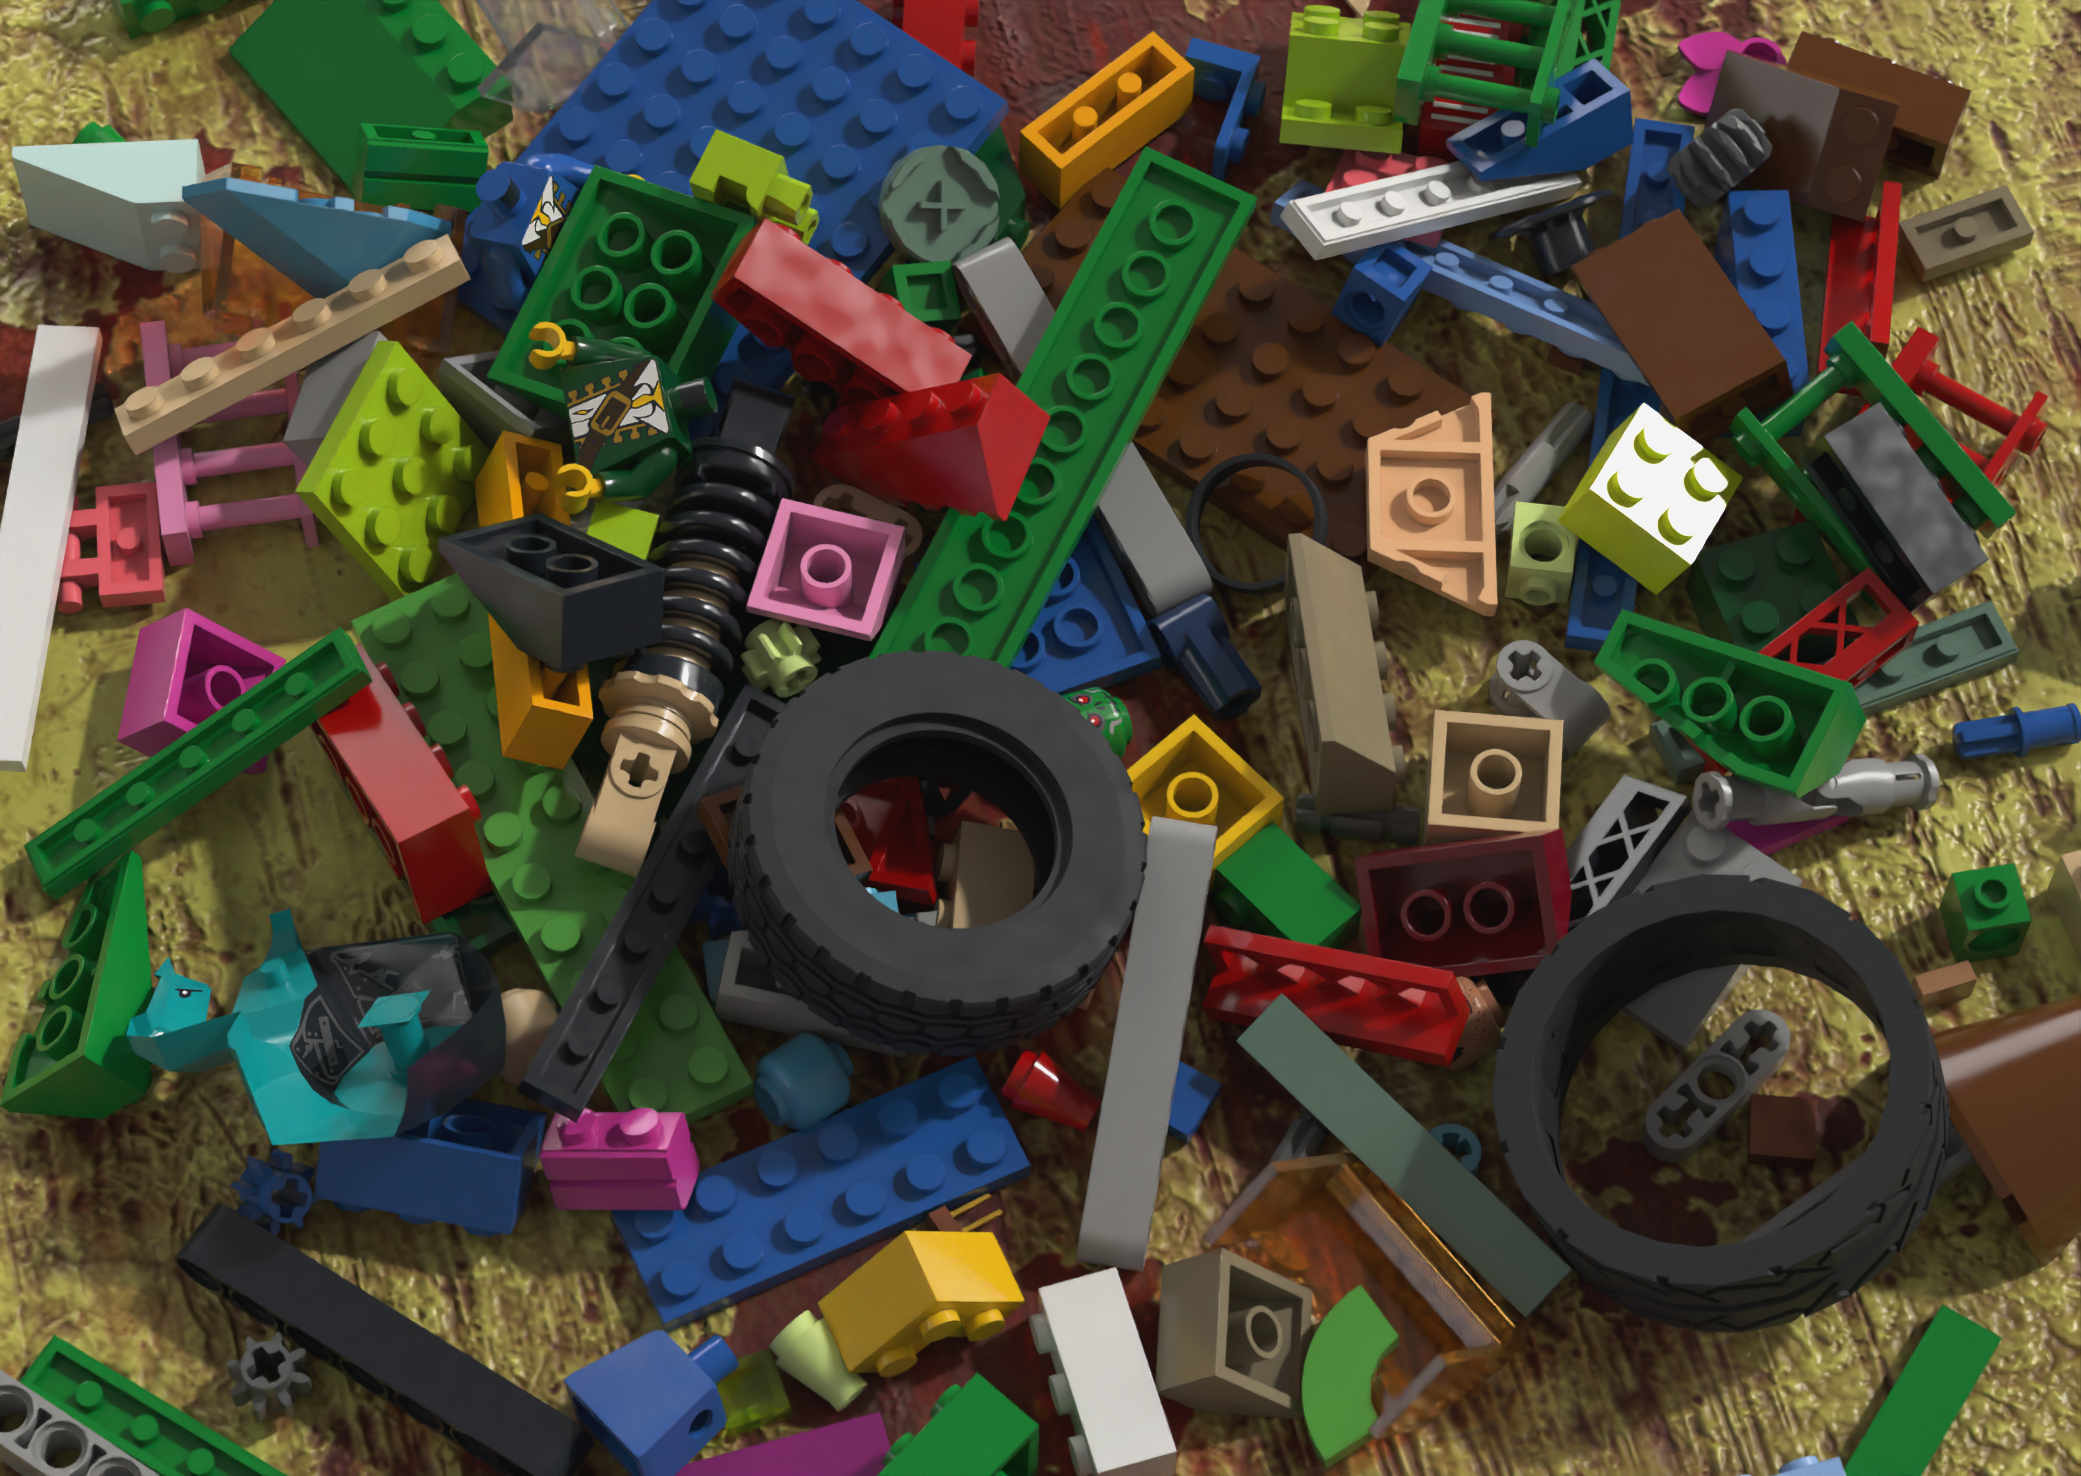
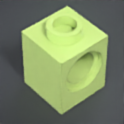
[1504,501,1576,606]

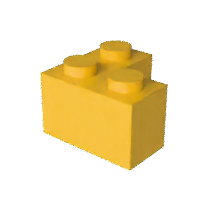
[818,1231,1025,1377]

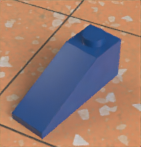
[1446,58,1634,181]

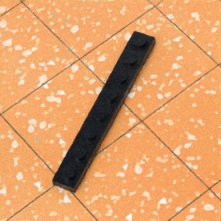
[517,683,786,1123]

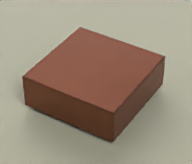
[1746,1093,1817,1169]

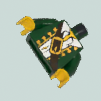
[528,322,718,514]

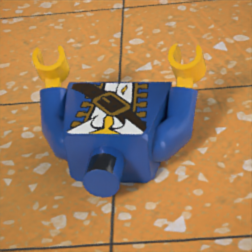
[469,153,645,314]

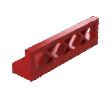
[1816,181,1902,397]
[1684,567,1920,777]
[1202,925,1471,1067]

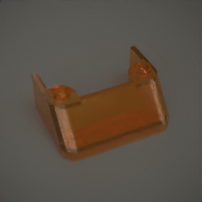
[1203,1152,1523,1439]

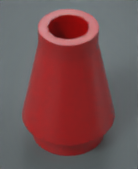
[1000,1048,1103,1134]

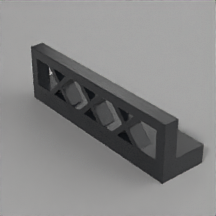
[1488,775,1692,1007]

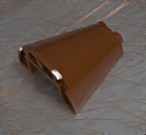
[1931,994,2081,1268]

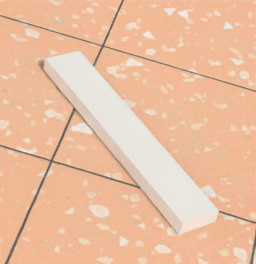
[1280,161,1582,261]

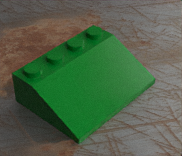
[228,0,514,211]
[486,165,759,426]

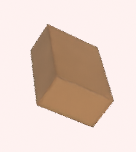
[1911,960,1977,1010]

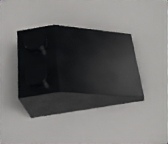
[438,513,665,672]

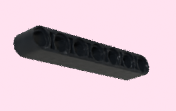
[174,1203,595,1476]

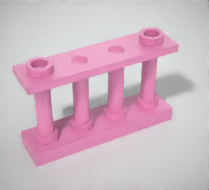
[140,304,321,566]

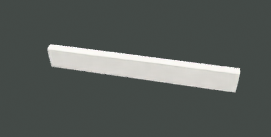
[0,325,103,772]

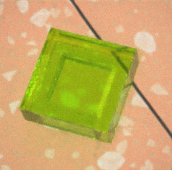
[715,1348,792,1438]

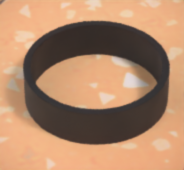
[1186,453,1328,595]

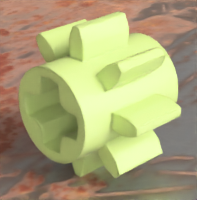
[740,618,822,697]

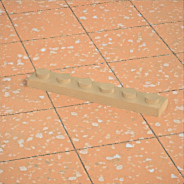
[114,234,471,456]

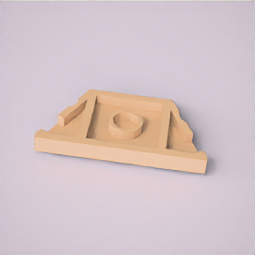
[1365,392,1498,616]

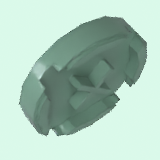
[878,145,1000,265]

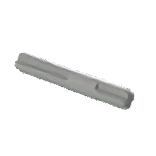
[1494,402,1593,543]

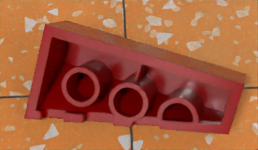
[813,373,1051,522]

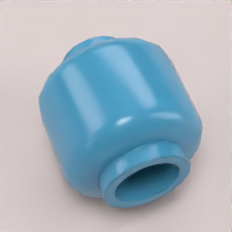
[753,1032,853,1131]

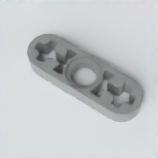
[1641,1010,1791,1163]

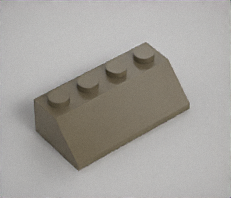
[1283,533,1405,816]

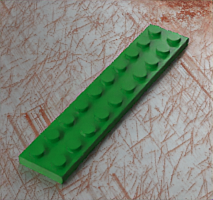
[869,146,1257,669]

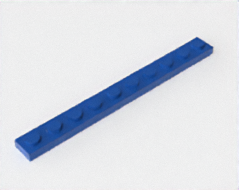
[1564,118,1695,652]

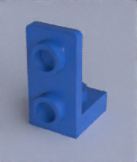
[1185,37,1267,182]

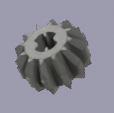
[1667,109,1773,207]

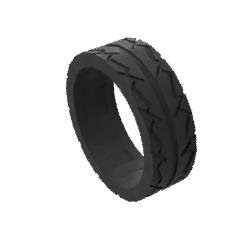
[1492,874,1950,1333]

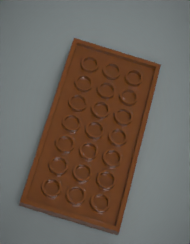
[957,167,1499,586]

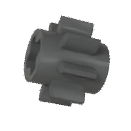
[226,1332,313,1423]

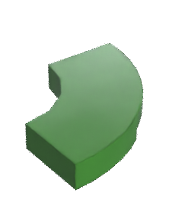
[1302,1284,1399,1469]

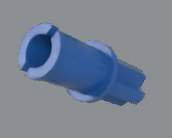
[1952,703,2081,760]

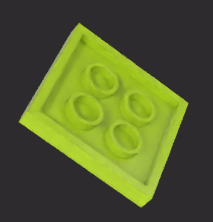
[295,341,491,601]

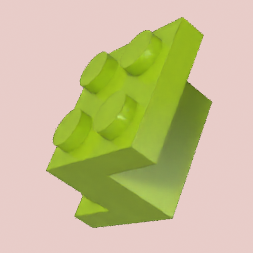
[1279,5,1410,154]

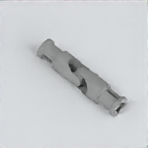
[1692,753,1940,830]

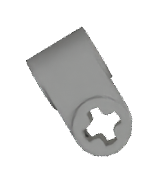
[1488,640,1611,762]

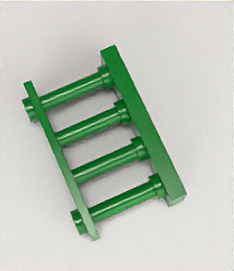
[1393,0,1578,148]
[1728,321,2017,612]

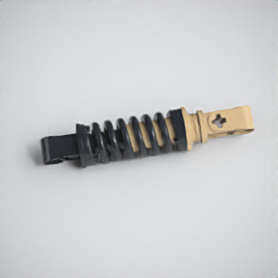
[574,376,796,878]

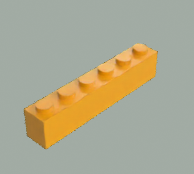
[475,430,593,770]

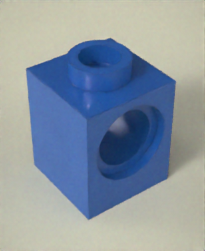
[1331,241,1433,347]

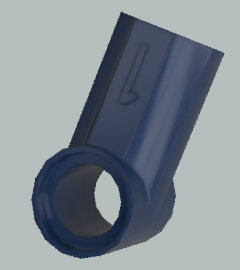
[1147,593,1262,722]

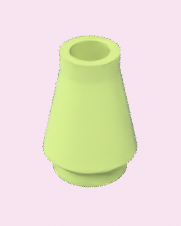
[769,1310,868,1412]

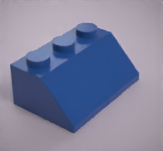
[314,1098,548,1237]

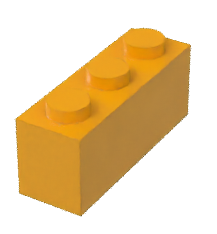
[1019,31,1194,210]

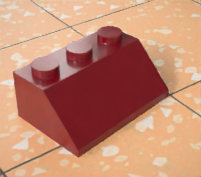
[1354,828,1572,977]

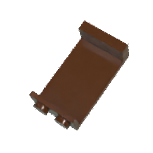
[1570,208,1794,445]

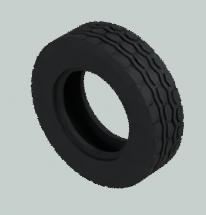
[727,650,1147,1056]

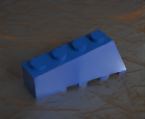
[1713,190,1809,438]

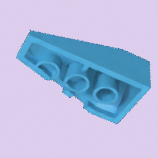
[182,177,452,299]

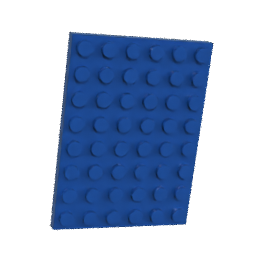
[444,0,1010,442]

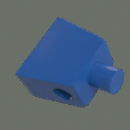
[563,1330,739,1476]

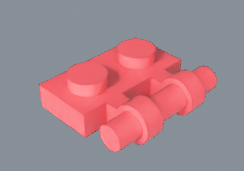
[57,482,166,614]

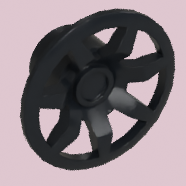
[1487,188,1613,278]

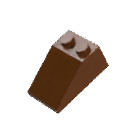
[1703,50,1902,222]

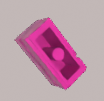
[540,1108,700,1210]

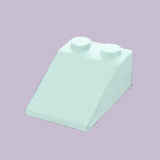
[12,139,213,273]

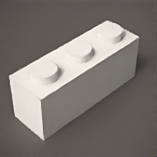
[1029,1267,1177,1476]

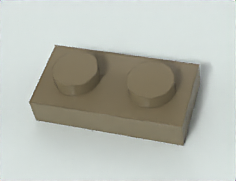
[1898,185,2034,283]

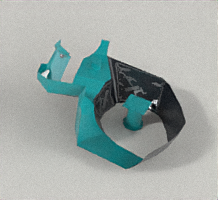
[126,909,506,1145]

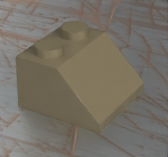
[1155,1248,1312,1419]

